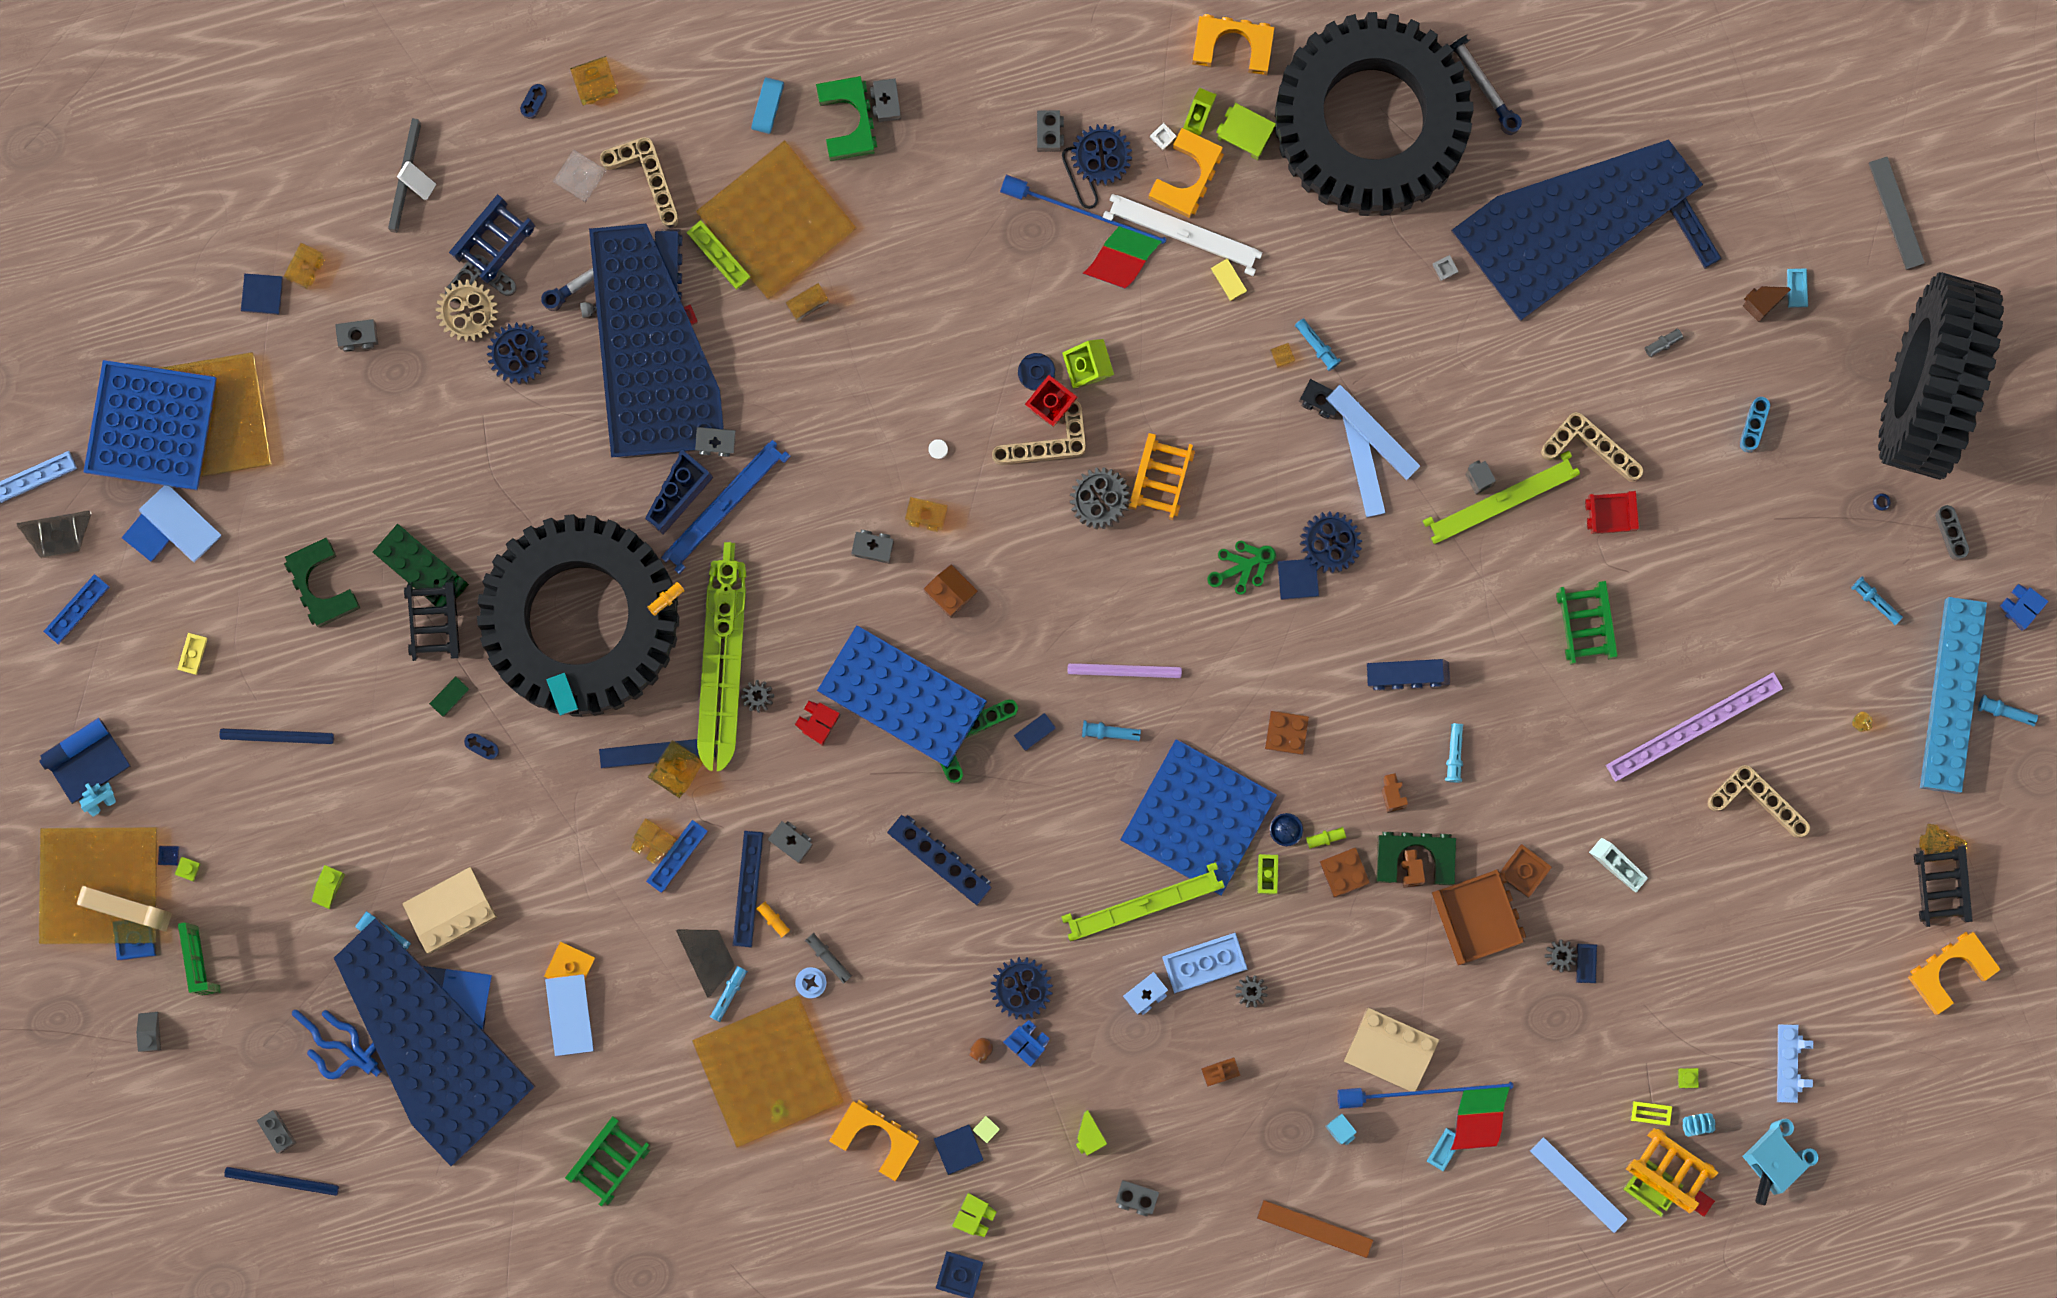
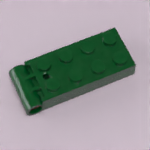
[372,523,469,607]

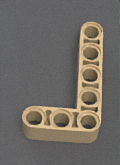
[600,137,679,229]
[992,401,1086,465]
[1541,412,1643,482]
[1708,765,1810,838]
[76,886,172,932]

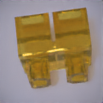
[631,818,677,865]

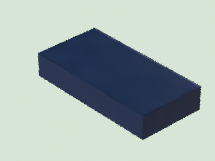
[1014,713,1056,751]
[1576,944,1597,983]

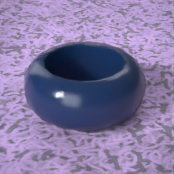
[1873,493,1891,511]

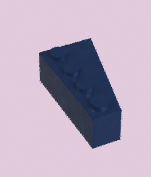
[655,229,683,302]
[645,449,713,535]
[1367,659,1450,691]

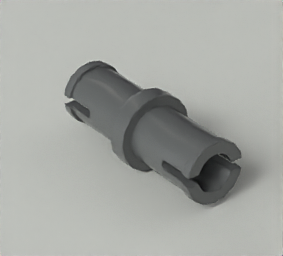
[1645,328,1683,358]

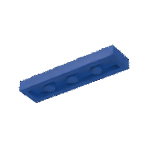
[43,574,110,645]
[646,820,708,893]

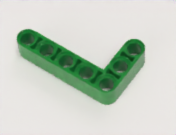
[940,699,1018,784]

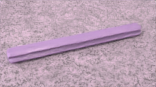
[1067,663,1182,678]

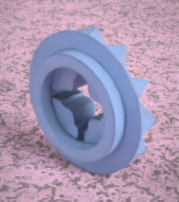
[795,967,827,998]

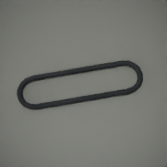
[1062,147,1098,209]

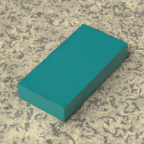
[546,673,578,716]

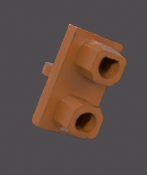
[1201,1057,1241,1087]

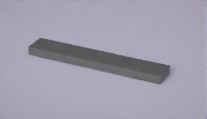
[388,118,421,233]
[1868,157,1925,270]

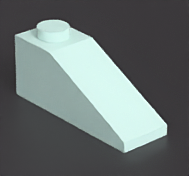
[1589,838,1648,892]

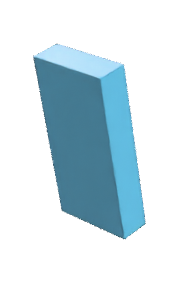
[1787,268,1808,308]
[1426,1128,1456,1171]

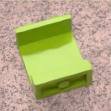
[1216,103,1276,161]

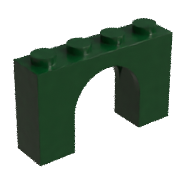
[284,537,360,628]
[1376,832,1456,885]

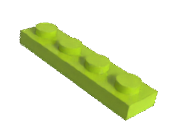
[686,220,751,290]

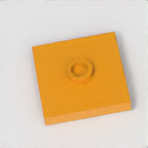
[544,942,595,979]

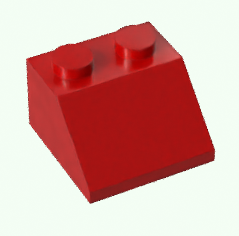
[1025,375,1078,427]

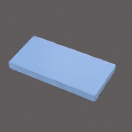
[139,486,221,563]
[1162,933,1247,994]
[545,974,594,1056]

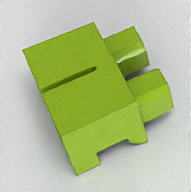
[952,1193,997,1237]

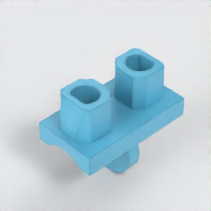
[79,782,116,817]

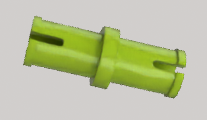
[1306,827,1346,849]

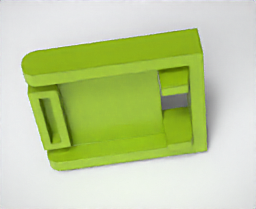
[1623,1160,1684,1217]

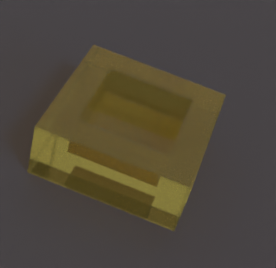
[1270,343,1295,368]

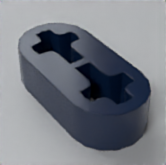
[520,84,547,119]
[464,733,499,760]

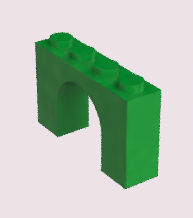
[816,76,877,161]

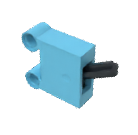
[1742,1119,1818,1206]

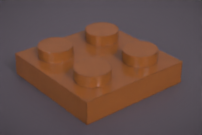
[1265,711,1309,755]
[1500,844,1552,898]
[1320,847,1370,897]

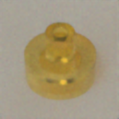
[1852,712,1873,732]

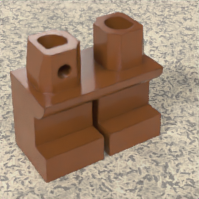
[1382,773,1408,813]
[1401,850,1425,888]

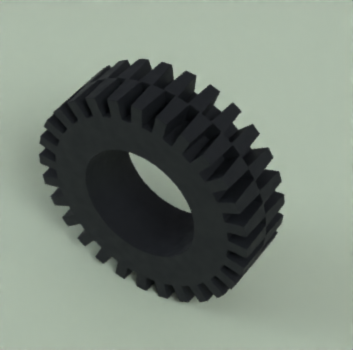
[1275,12,1474,216]
[1878,272,2004,480]
[477,514,680,717]

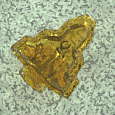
[1919,824,1967,862]

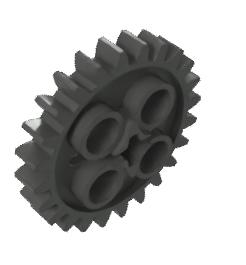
[1070,467,1131,529]

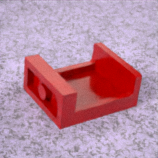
[1585,491,1639,534]

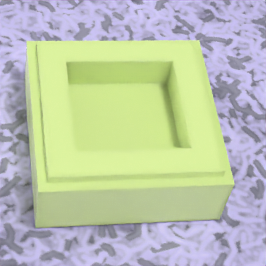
[973,1116,1000,1143]

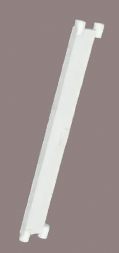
[1103,194,1263,276]

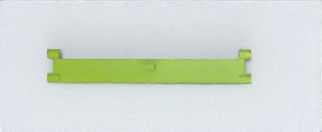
[1422,450,1580,544]
[1061,862,1225,942]

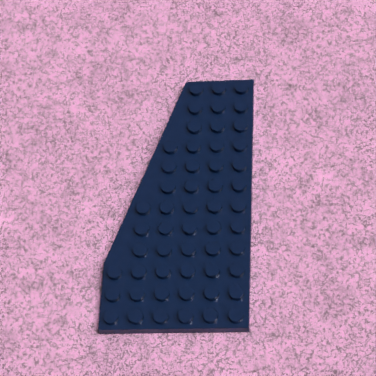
[1451,139,1703,321]
[589,223,724,458]
[334,917,535,1166]

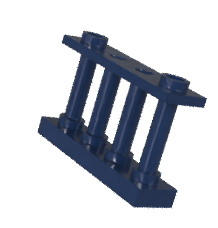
[449,194,535,284]

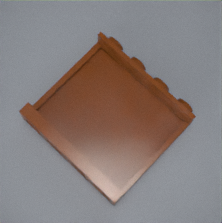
[1432,869,1526,965]

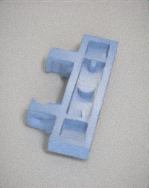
[1777,1024,1813,1103]

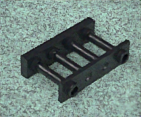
[404,580,460,661]
[1913,843,1973,927]

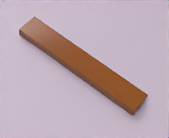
[1257,1200,1373,1258]

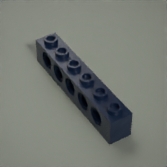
[887,814,992,906]

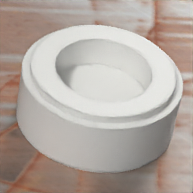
[929,440,948,459]

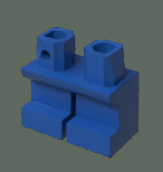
[2000,584,2049,631]
[1003,1020,1050,1067]

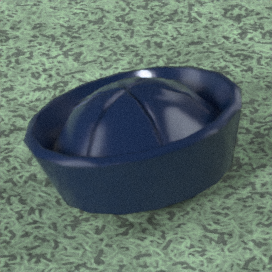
[1270,813,1304,847]

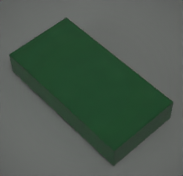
[429,676,470,717]

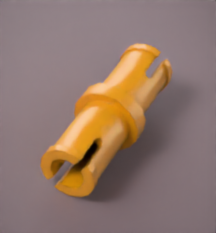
[647,582,685,616]
[756,901,790,938]

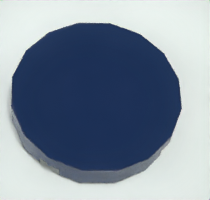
[1018,353,1055,391]

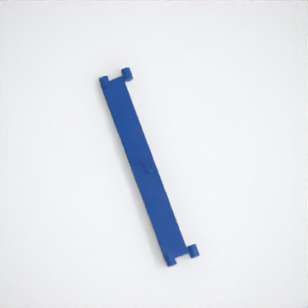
[661,440,791,574]

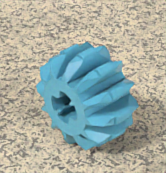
[1682,1113,1716,1137]

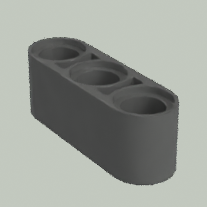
[1935,505,1969,560]

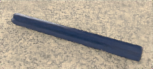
[219,728,334,744]
[224,1167,339,1196]

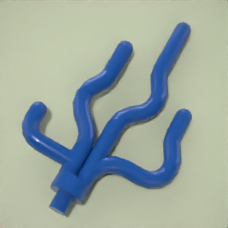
[292,1010,382,1080]

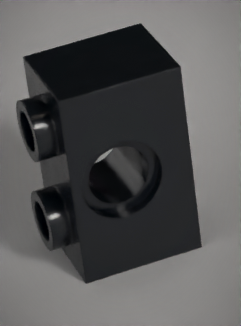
[1299,379,1337,419]

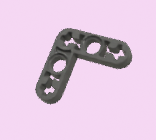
[445,255,516,303]

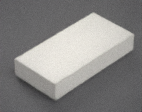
[397,161,436,200]

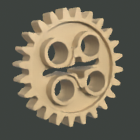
[436,279,498,342]

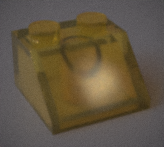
[570,56,618,105]
[648,740,703,798]

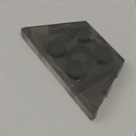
[17,510,91,558]
[676,929,735,998]

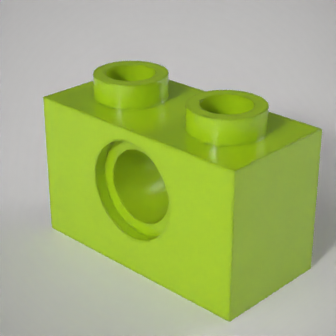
[1257,854,1278,895]

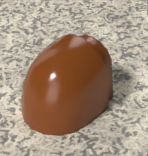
[969,1038,993,1063]

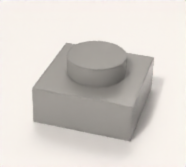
[1432,255,1458,281]

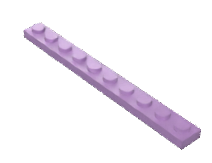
[1606,672,1783,782]

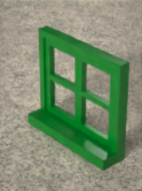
[178,922,221,996]

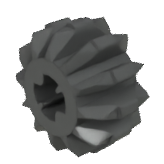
[741,680,774,713]
[1544,939,1578,973]
[1235,975,1268,1008]

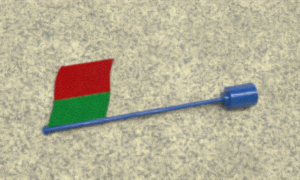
[1000,174,1166,289]
[1337,1082,1513,1150]

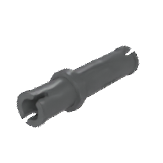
[805,933,852,984]

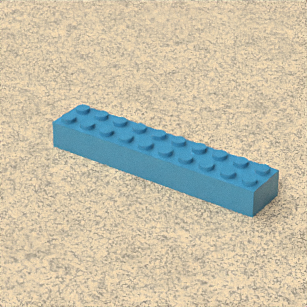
[1920,597,1987,794]

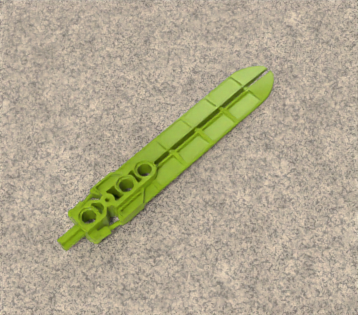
[697,542,746,771]

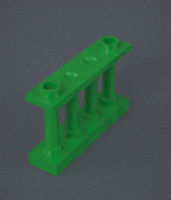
[1556,581,1618,665]
[565,1116,651,1207]

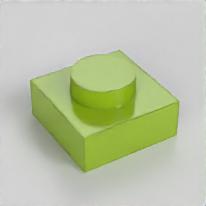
[175,857,200,882]
[1678,1068,1699,1088]

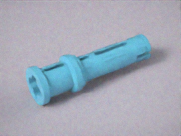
[1445,723,1463,783]

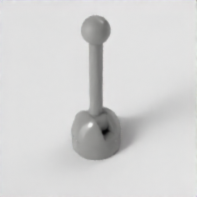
[580,302,597,318]

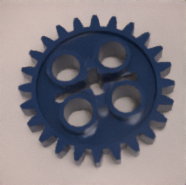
[1071,124,1132,186]
[487,322,549,385]
[1300,511,1362,574]
[990,957,1053,1020]

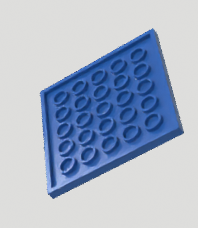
[83,360,217,491]
[1120,739,1277,896]

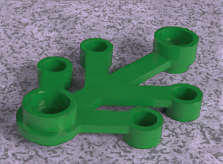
[1207,541,1276,595]

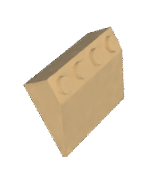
[402,867,498,954]
[1344,1008,1439,1091]

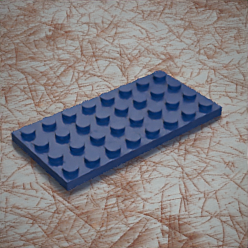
[817,625,987,768]

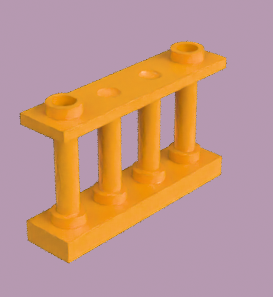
[1128,433,1195,520]
[1626,1128,1718,1214]

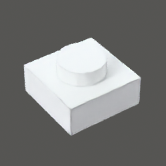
[1150,123,1177,150]

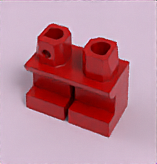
[795,701,841,746]

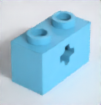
[1325,1114,1356,1145]

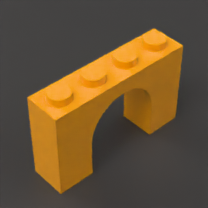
[1192,14,1274,75]
[1148,128,1224,218]
[1908,932,2001,1015]
[829,1100,920,1181]

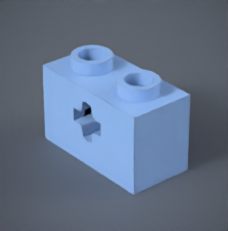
[1123,972,1168,1015]

